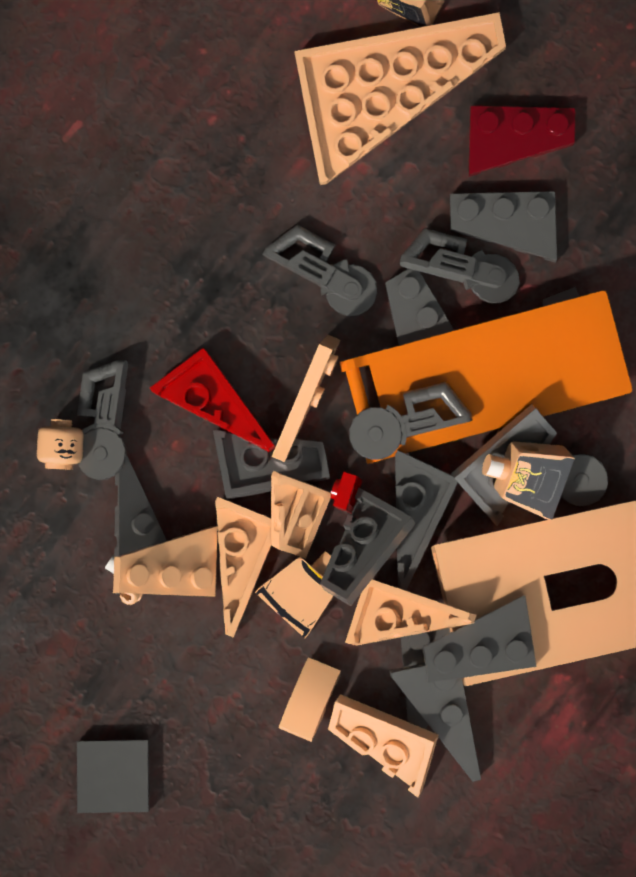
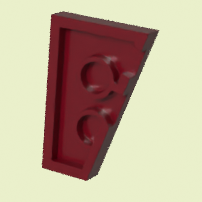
[468,106,575,177]

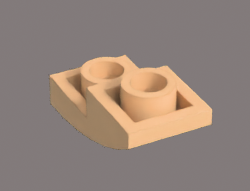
[279,657,341,742]

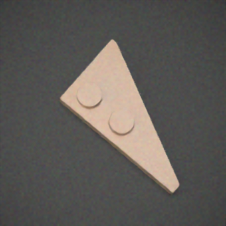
[272,335,340,462]
[215,497,272,637]
[345,579,476,646]

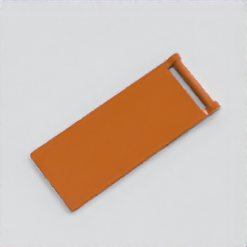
[339,291,632,464]

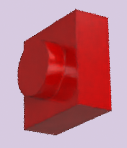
[331,472,363,513]

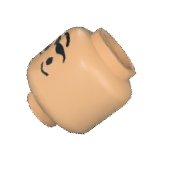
[37,419,84,470]

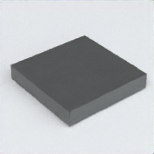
[77,740,150,813]

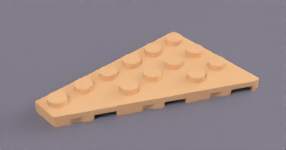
[295,13,506,185]

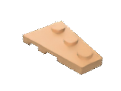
[113,526,218,597]
[328,694,438,797]

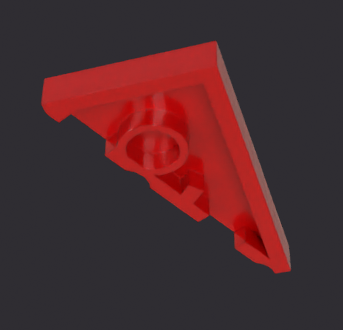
[150,348,276,452]

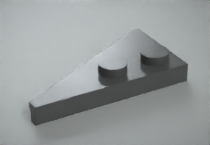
[389,663,481,782]

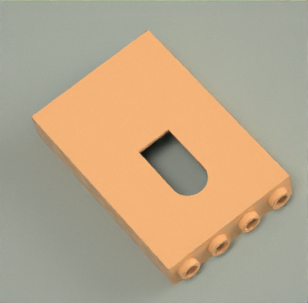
[431,501,636,686]

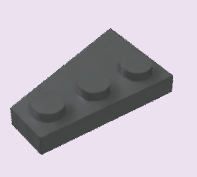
[213,430,330,500]
[423,595,536,683]

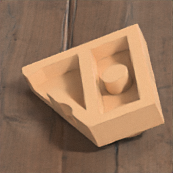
[271,471,331,559]

